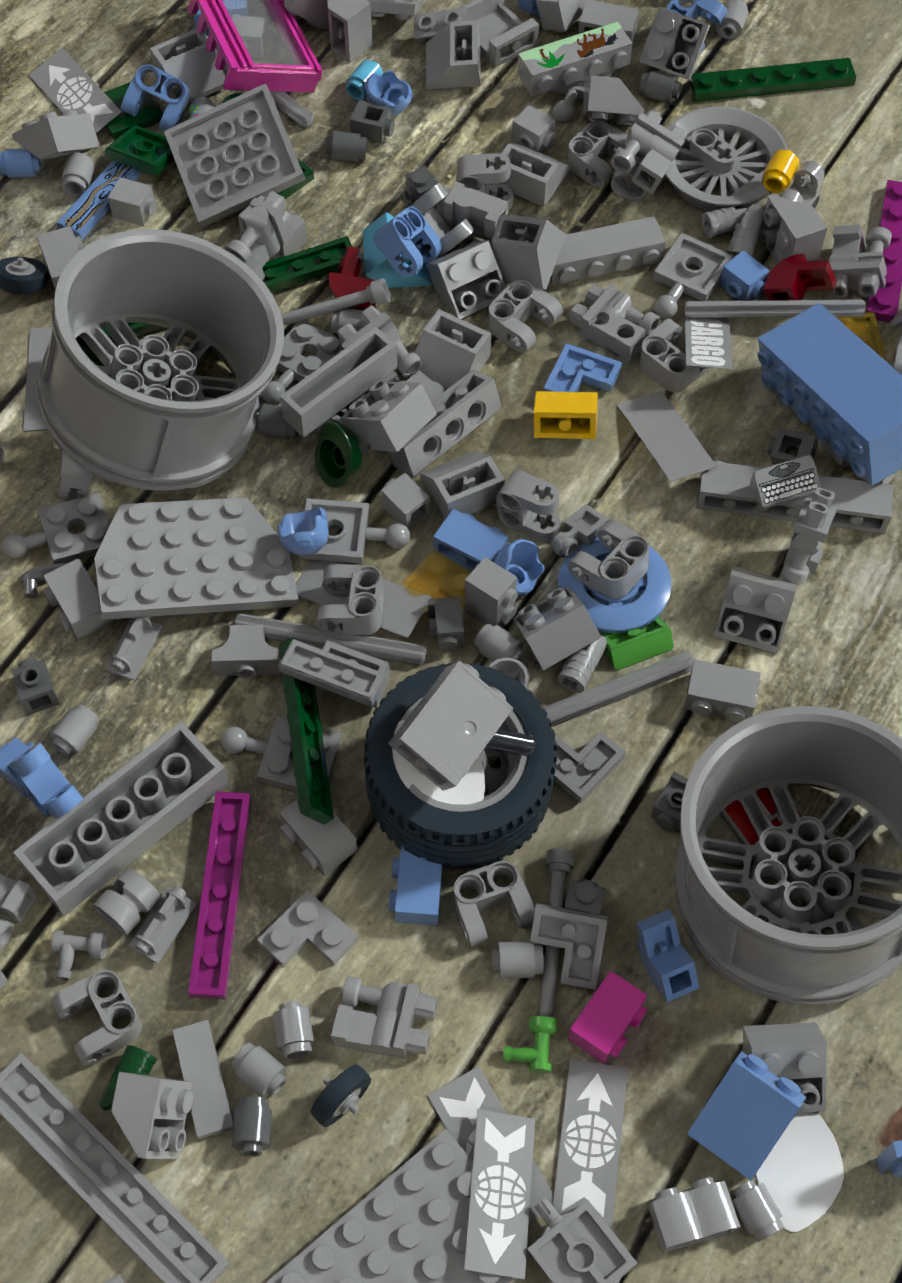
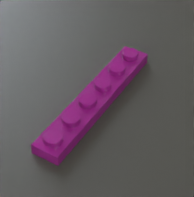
[865,180,902,323]
[188,791,251,1000]

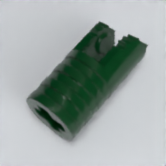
[98,1045,157,1114]

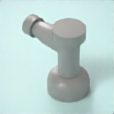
[52,930,108,979]

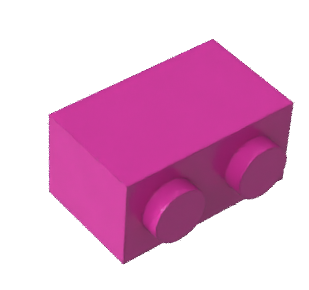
[568,970,648,1064]

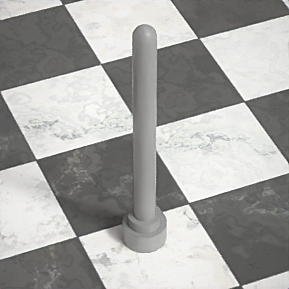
[281,279,390,326]
[540,848,575,1017]

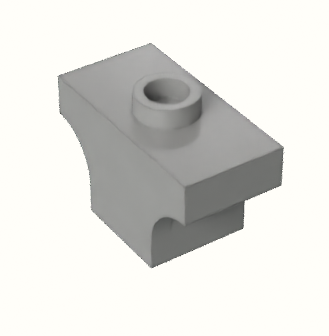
[212,625,281,678]

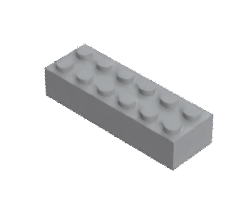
[13,721,229,916]

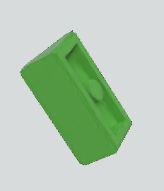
[601,616,674,670]

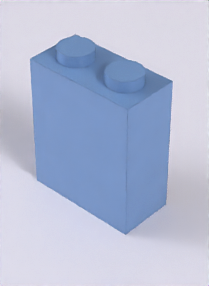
[687,1052,806,1181]

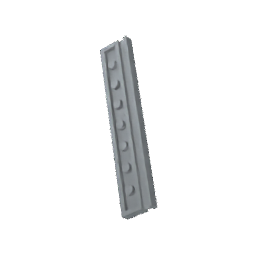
[0,1053,231,1283]

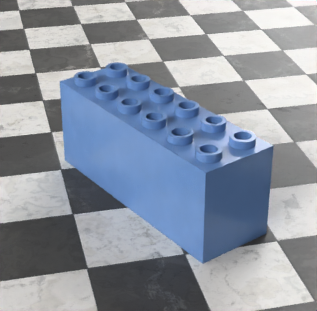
[757,303,902,486]

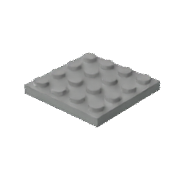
[164,83,306,228]

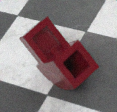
[329,246,376,310]
[763,253,837,300]

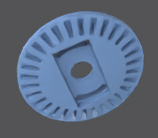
[558,537,671,633]

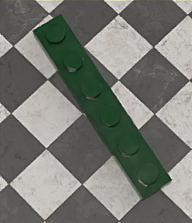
[689,58,857,102]
[279,638,334,825]

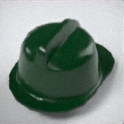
[315,421,362,488]

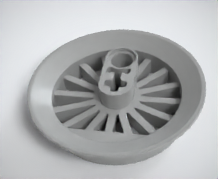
[665,106,788,212]

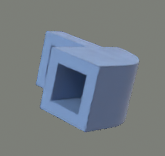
[636,909,699,1003]

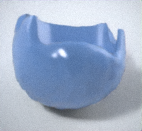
[365,70,413,116]
[277,507,329,555]
[493,539,544,597]

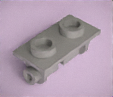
[414,7,467,42]
[104,616,163,681]
[128,886,198,964]

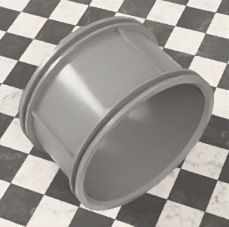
[37,229,284,491]
[675,706,902,1005]

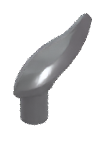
[18,563,68,598]

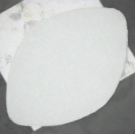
[392,720,485,804]
[756,1111,844,1232]

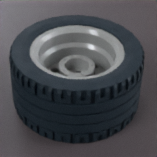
[364,663,557,870]

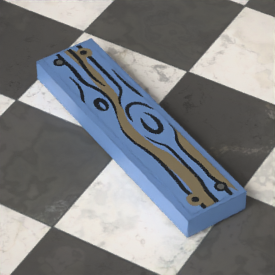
[57,160,143,240]

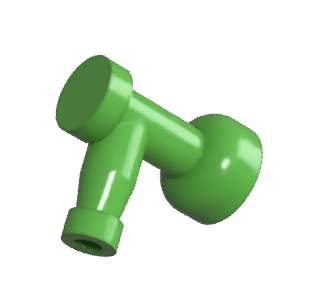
[503,1016,558,1073]

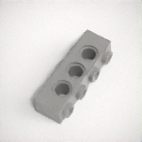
[389,369,502,477]

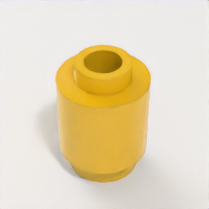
[763,150,800,194]

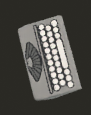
[750,455,821,510]

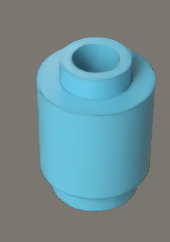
[346,60,383,101]

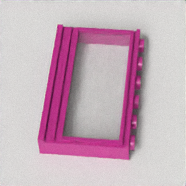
[188,0,322,92]

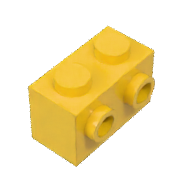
[534,391,598,439]

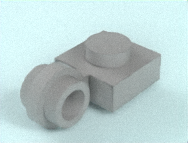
[552,504,609,558]

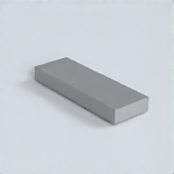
[278,639,386,707]
[172,1020,234,1140]

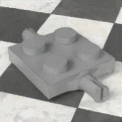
[527,1197,637,1283]

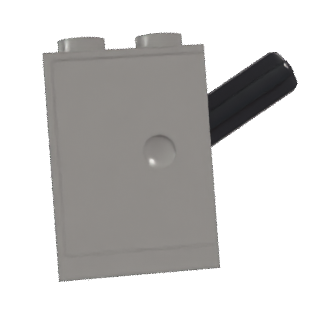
[388,661,535,791]

